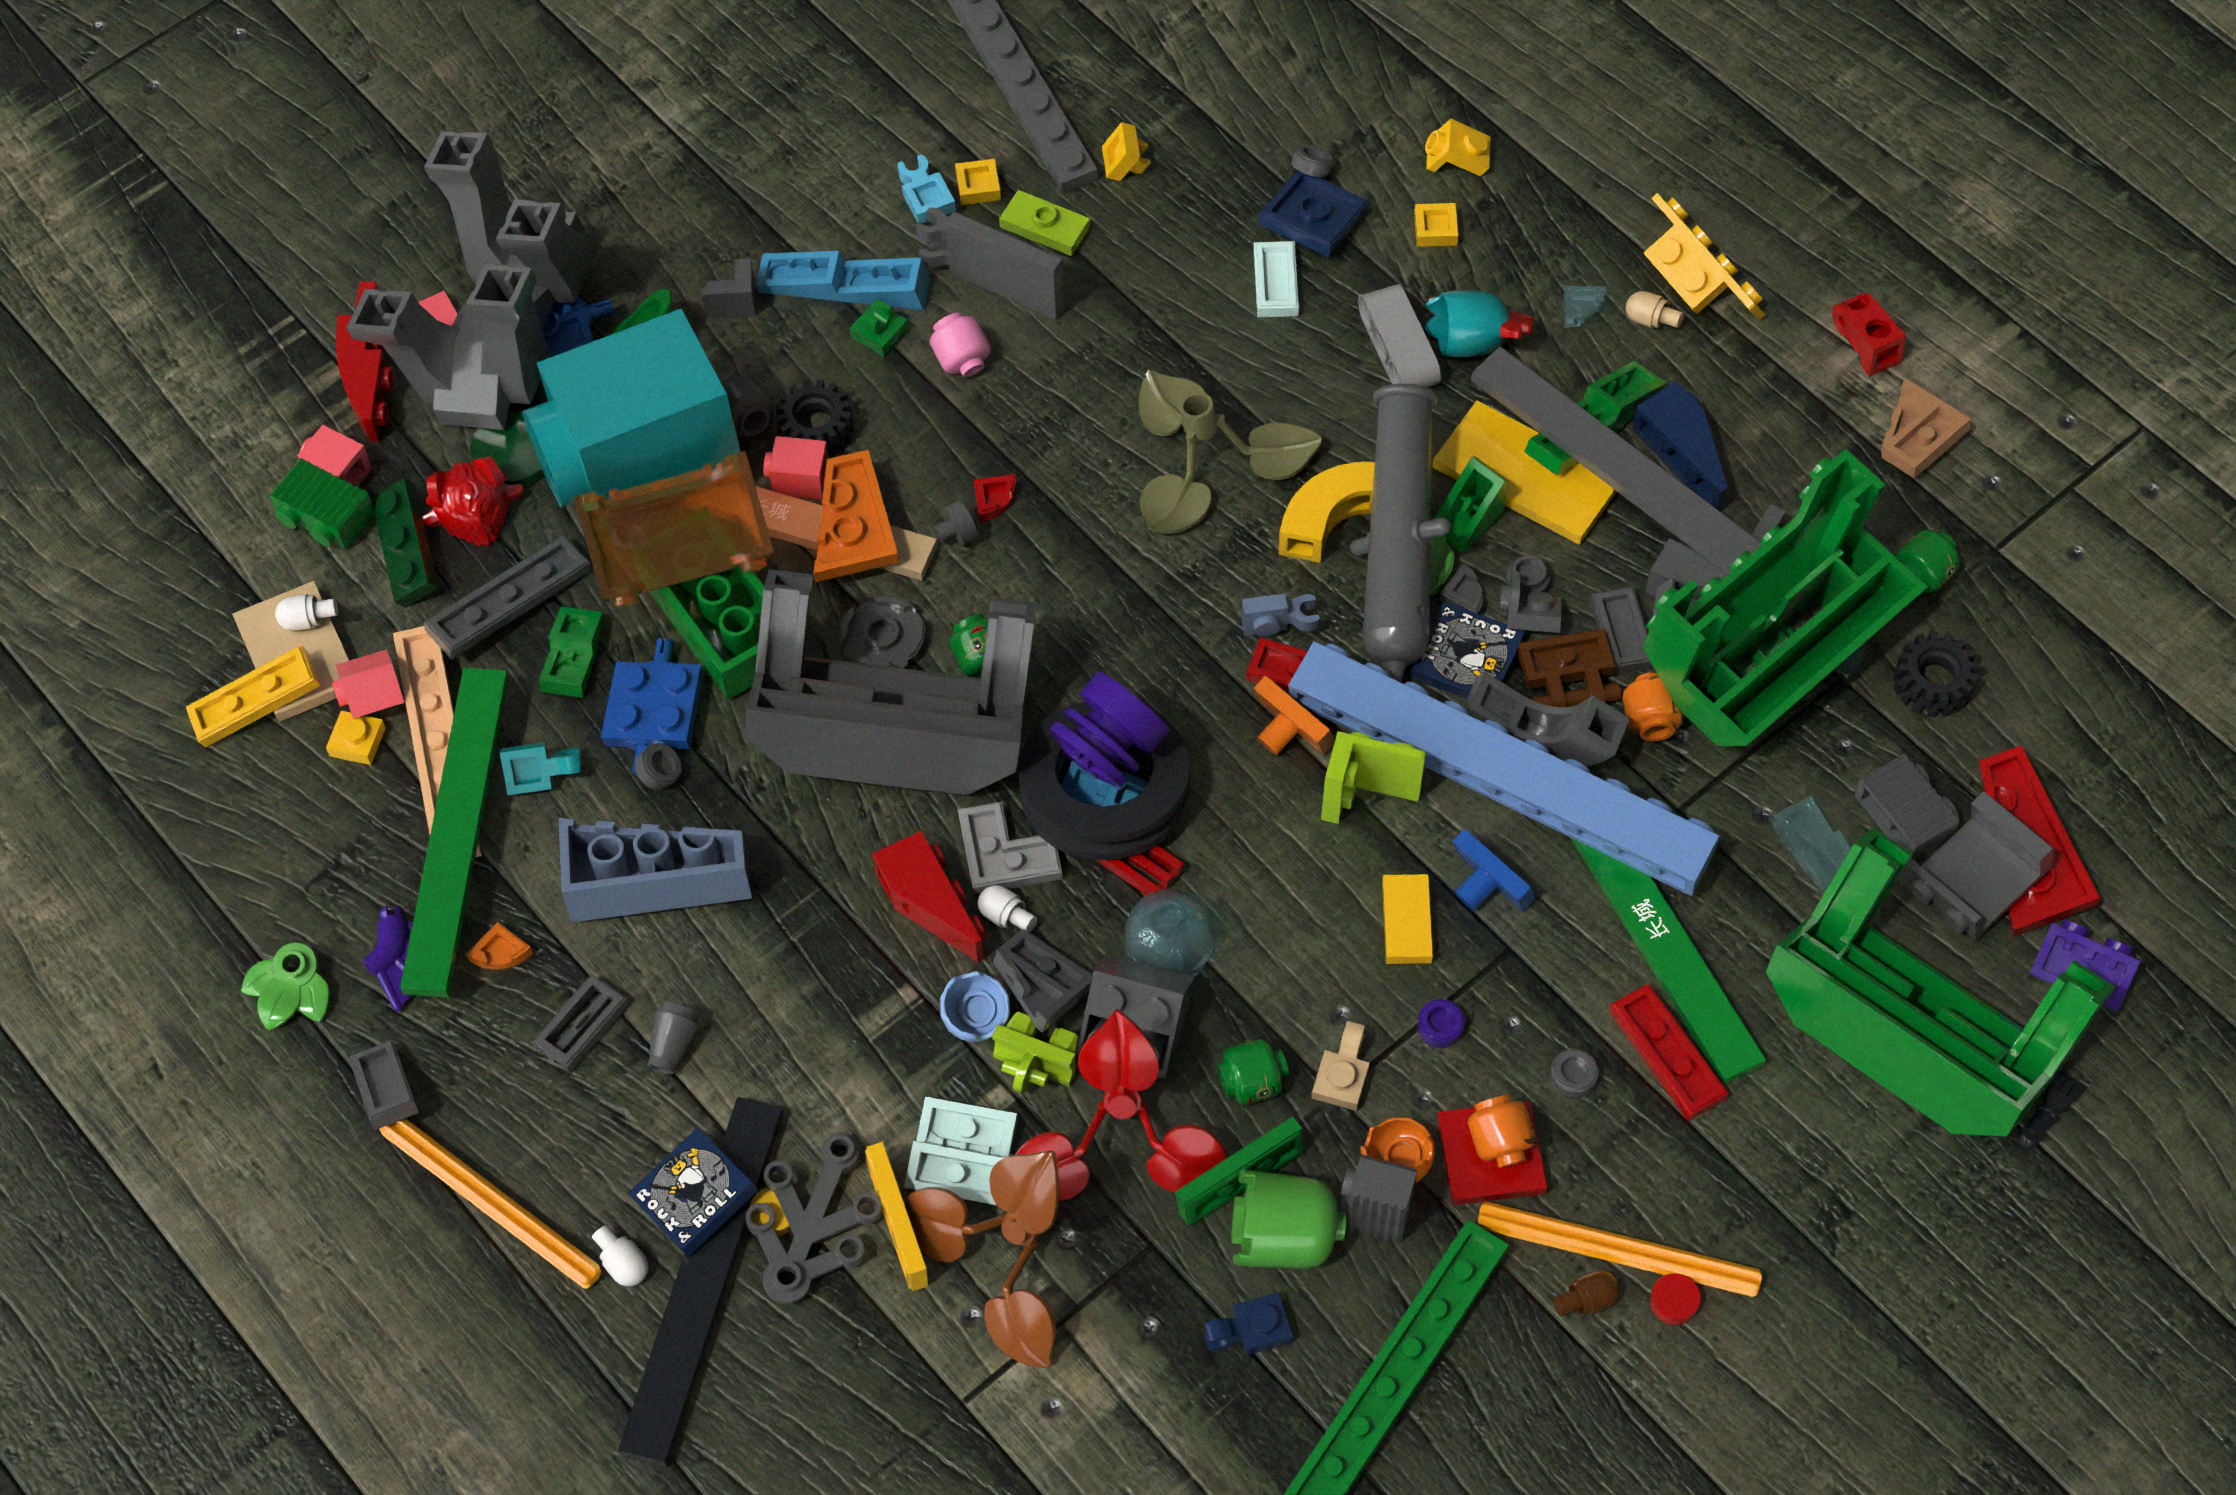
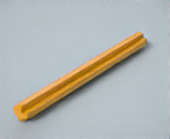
[379,1118,602,1289]
[1477,1201,1762,1297]

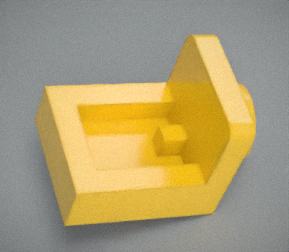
[1425,119,1491,176]

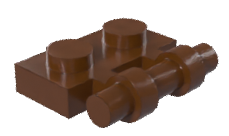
[1517,629,1622,707]

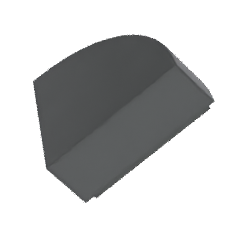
[1439,563,1483,615]

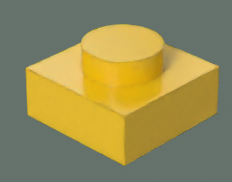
[326,711,386,765]

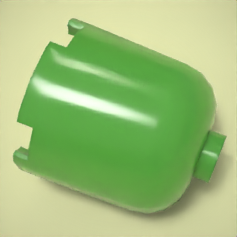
[1231,1169,1346,1269]

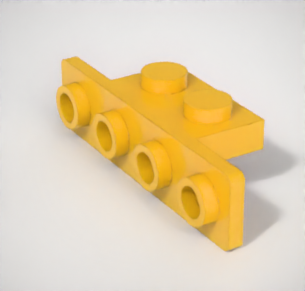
[1644,193,1766,320]

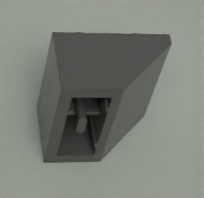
[1076,953,1195,1080]

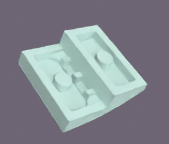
[904,1097,1019,1206]

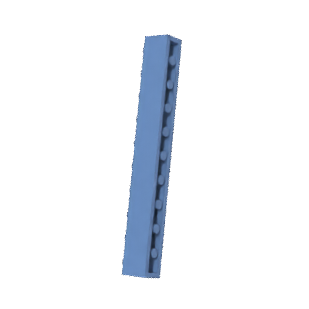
[1288,641,1719,896]

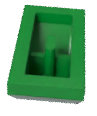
[1434,456,1508,552]

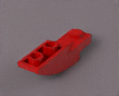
[336,281,394,443]

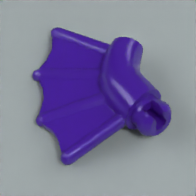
[362,905,414,1012]

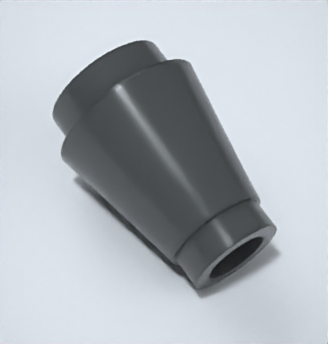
[647,1002,699,1074]

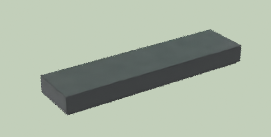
[424,535,590,660]

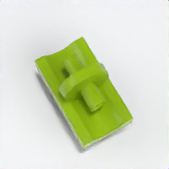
[992,1012,1078,1093]

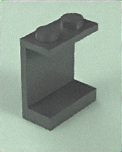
[1906,791,2053,940]

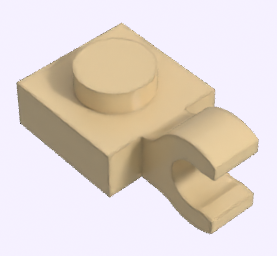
[1312,1021,1370,1111]

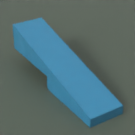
[755,251,931,311]

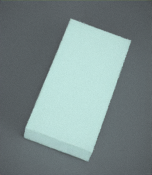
[1253,241,1299,317]

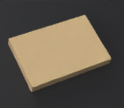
[232,581,349,722]

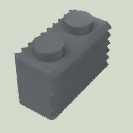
[1854,754,1959,862]
[1339,1155,1417,1245]

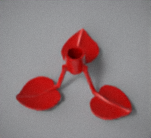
[1016,1009,1227,1201]

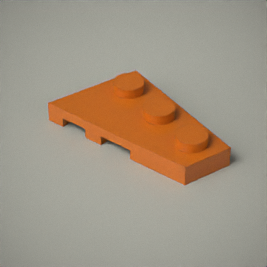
[813,450,899,582]

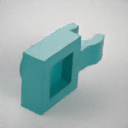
[500,742,582,796]

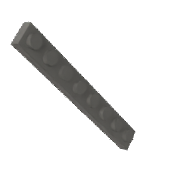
[947,0,1098,193]

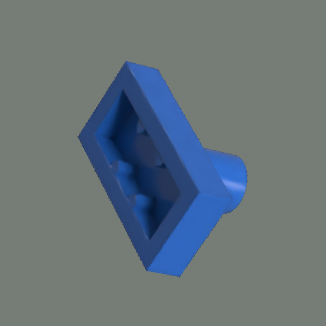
[1452,829,1536,912]

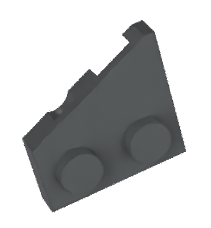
[993,929,1093,1033]

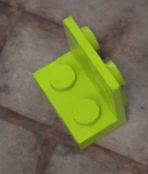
[1321,731,1426,824]

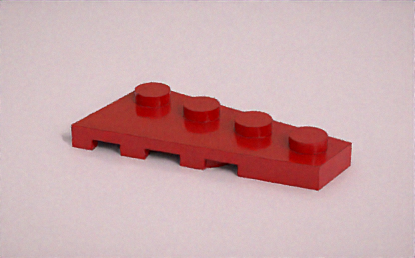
[1978,745,2100,937]

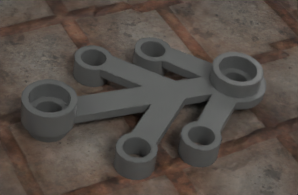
[746,1133,881,1304]

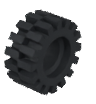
[775,379,854,458]
[1893,631,1980,718]

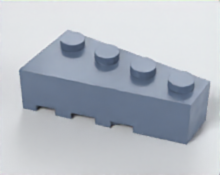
[559,818,752,923]

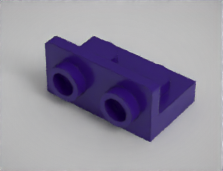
[2029,919,2140,1012]

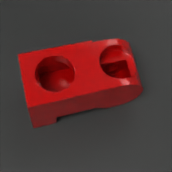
[1832,292,1906,376]

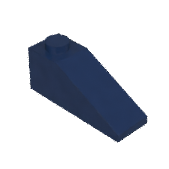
[1632,381,1728,512]

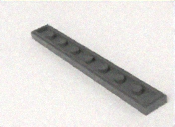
[1471,347,1761,575]

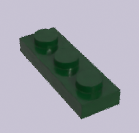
[371,478,439,608]

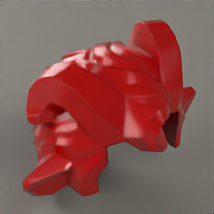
[422,456,523,547]

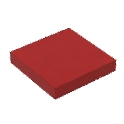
[1436,1101,1547,1206]

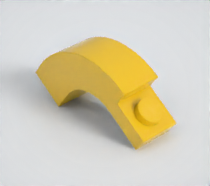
[1279,462,1375,563]

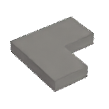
[958,802,1062,895]

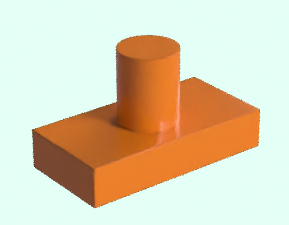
[1253,676,1335,756]

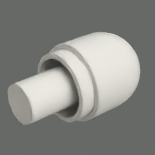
[275,594,338,631]
[978,885,1037,932]
[592,1225,648,1286]

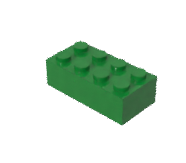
[631,508,764,700]

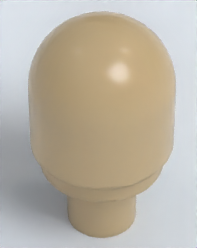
[1626,291,1684,329]

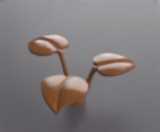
[903,1150,1059,1368]

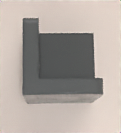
[702,258,756,319]

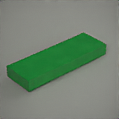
[1175,1116,1305,1226]

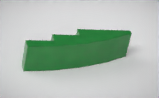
[1524,360,1667,475]

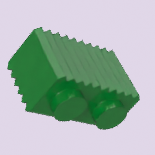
[269,458,375,550]

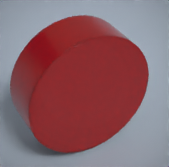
[1650,1273,1700,1325]

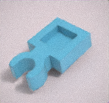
[898,154,956,224]

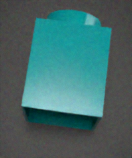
[522,309,747,534]

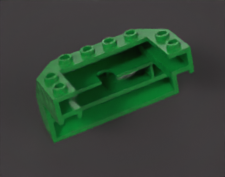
[1643,449,1928,746]
[1766,827,2115,1137]

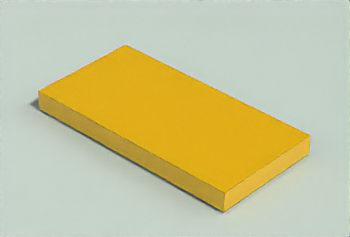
[1432,400,1617,545]

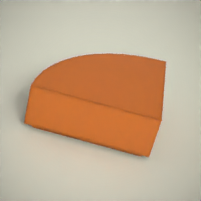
[466,922,533,970]

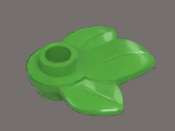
[241,942,330,1031]

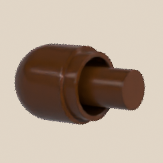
[1553,1270,1620,1316]

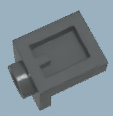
[1499,571,1562,633]

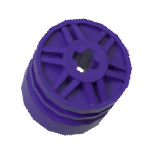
[1048,671,1170,790]

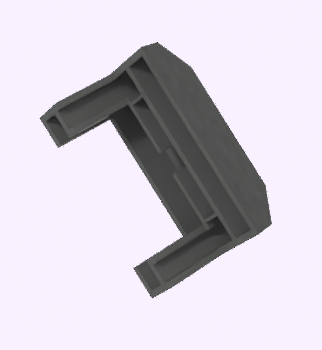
[745,569,1035,795]

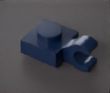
[1203,1292,1293,1356]

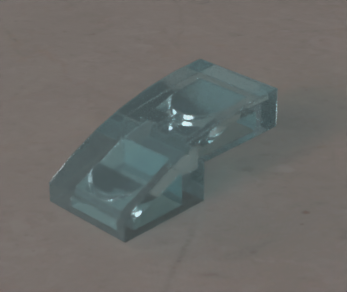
[1769,795,1851,890]

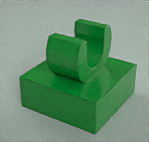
[850,299,909,357]

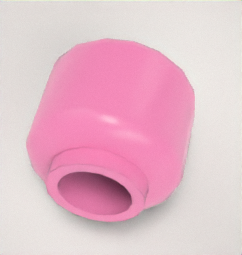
[929,312,991,377]

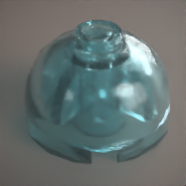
[1125,889,1215,976]

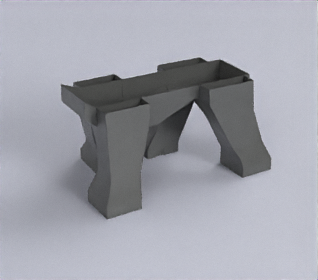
[346,131,598,430]

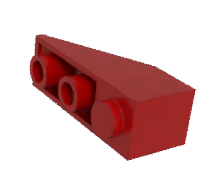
[872,831,987,962]

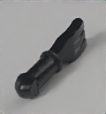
[2017,1071,2085,1149]

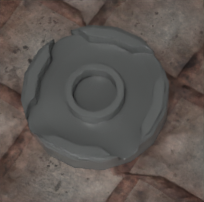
[839,595,926,669]

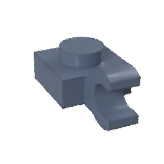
[1241,593,1320,637]

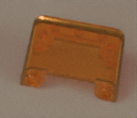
[573,451,774,608]

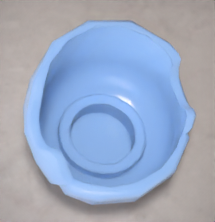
[940,971,1010,1042]

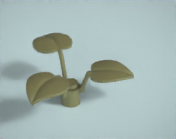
[1139,369,1322,534]

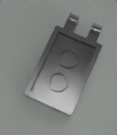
[916,207,1064,320]

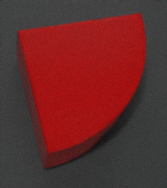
[974,474,1017,523]

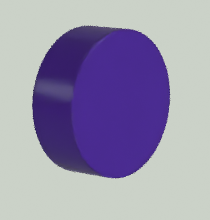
[1417,999,1465,1048]

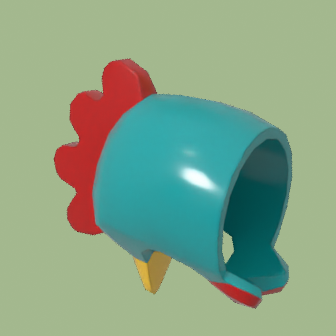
[1425,290,1533,357]

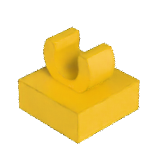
[1102,122,1151,181]

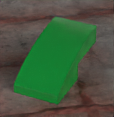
[539,606,603,698]

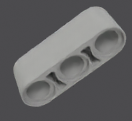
[1358,284,1441,387]

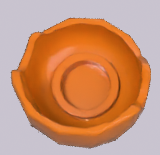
[1360,1117,1435,1183]

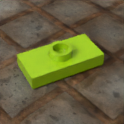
[999,190,1090,256]

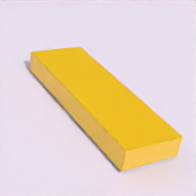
[186,645,321,748]
[865,1142,928,1291]

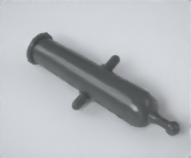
[1350,383,1451,683]

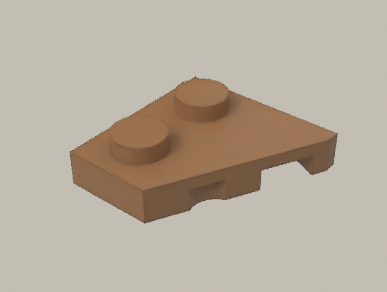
[1881,379,1971,479]

